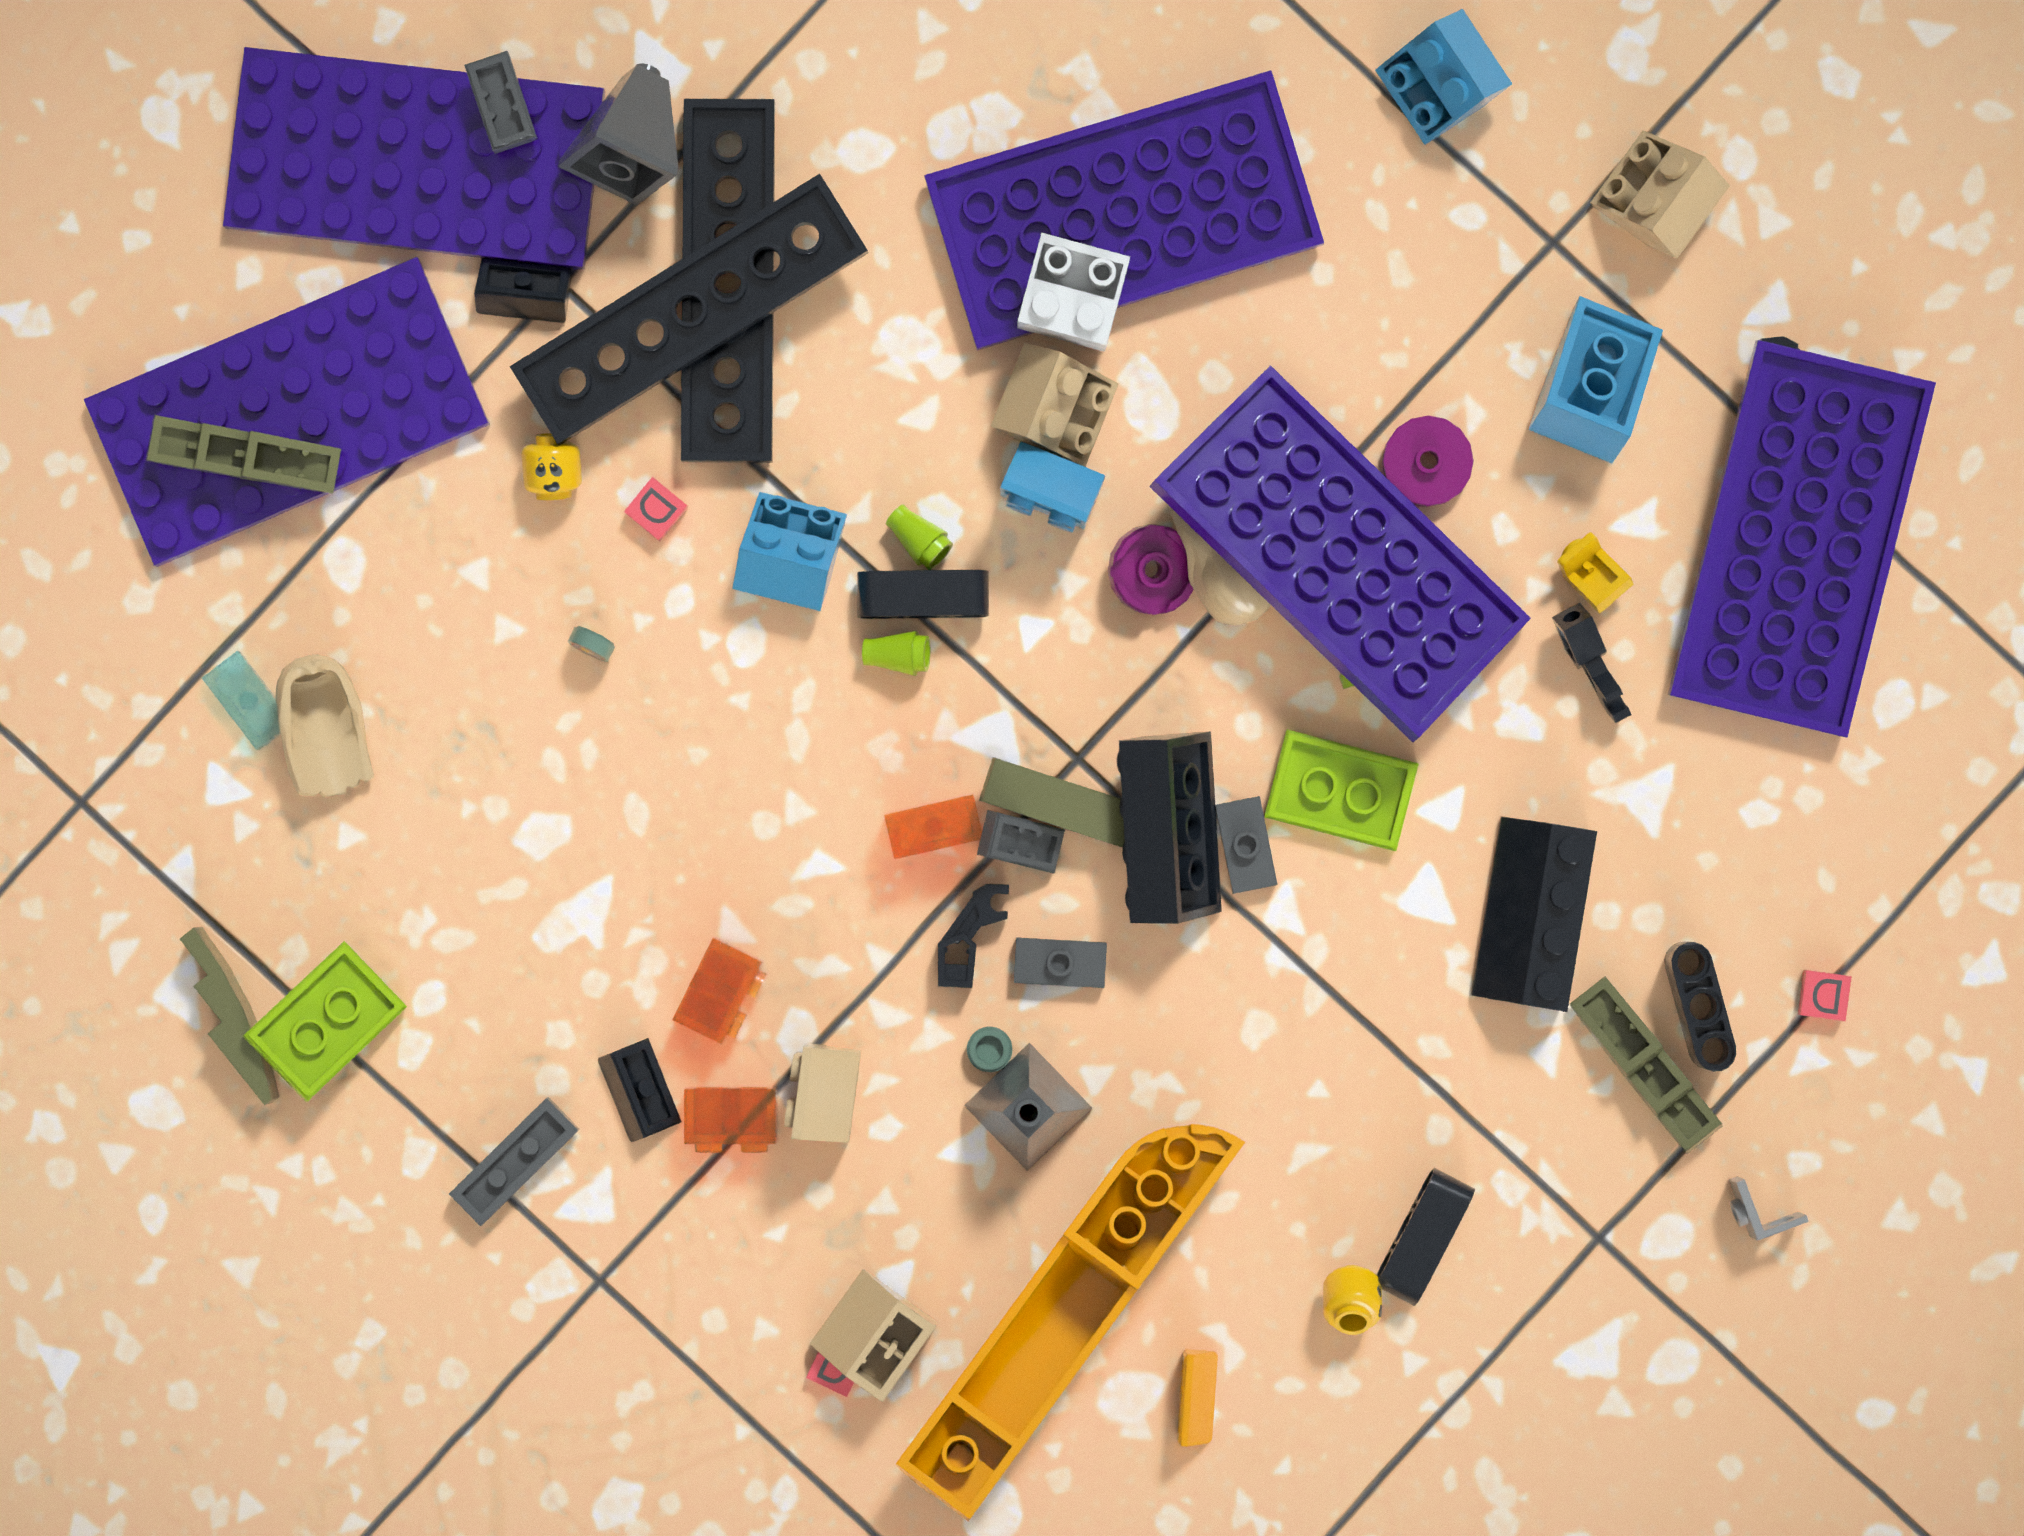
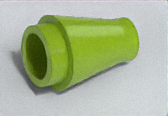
[885,504,953,570]
[862,631,931,676]

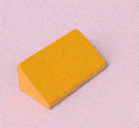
[1177,1349,1218,1447]

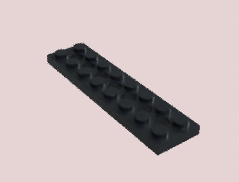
[681,99,775,463]
[509,173,869,445]

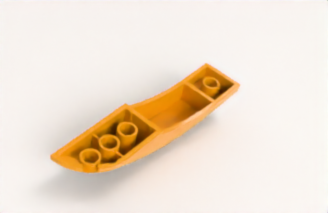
[896,1124,1245,1522]

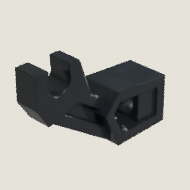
[1552,603,1632,723]
[938,884,1009,988]

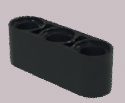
[857,570,989,619]
[1664,941,1737,1072]
[1376,1167,1475,1306]

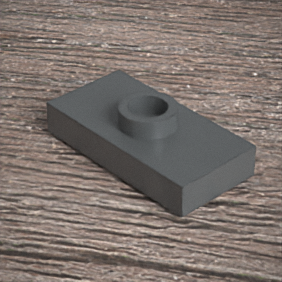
[464,51,538,154]
[1215,796,1278,894]
[977,810,1065,873]
[1014,937,1107,988]

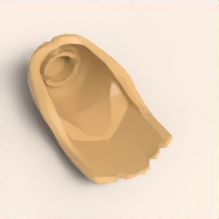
[1169,508,1271,625]
[275,654,374,797]

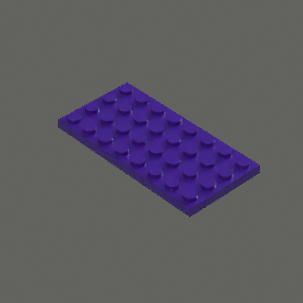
[223,47,605,270]
[924,70,1324,351]
[84,257,490,567]
[1668,340,1936,738]
[1149,365,1531,743]

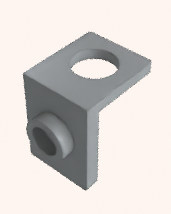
[1729,1176,1809,1241]

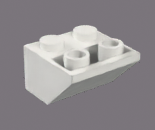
[1017,233,1130,352]

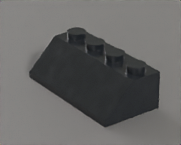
[1117,731,1222,924]
[1471,816,1597,1012]

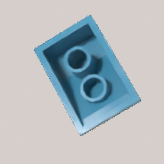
[1528,296,1663,464]

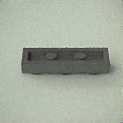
[449,1097,580,1227]

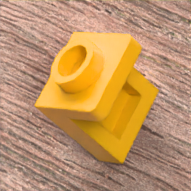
[1557,532,1634,614]

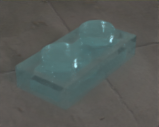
[202,650,281,750]

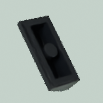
[474,258,572,323]
[598,1038,682,1142]

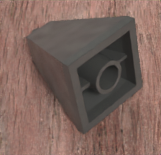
[558,63,678,206]
[964,1042,1092,1171]

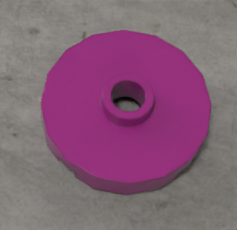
[1382,415,1474,507]
[1107,524,1194,615]

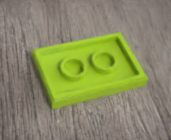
[1264,729,1419,851]
[243,941,407,1102]

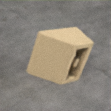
[1590,130,1730,259]
[991,342,1119,467]
[784,1043,862,1143]
[810,1269,937,1402]

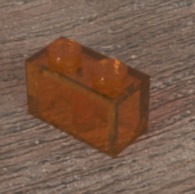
[884,794,982,860]
[672,937,767,1044]
[684,1087,778,1153]

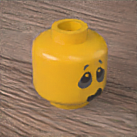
[521,433,582,500]
[1323,1265,1382,1335]

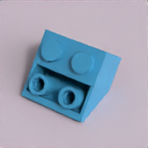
[1375,9,1512,145]
[1000,441,1105,533]
[732,492,847,611]

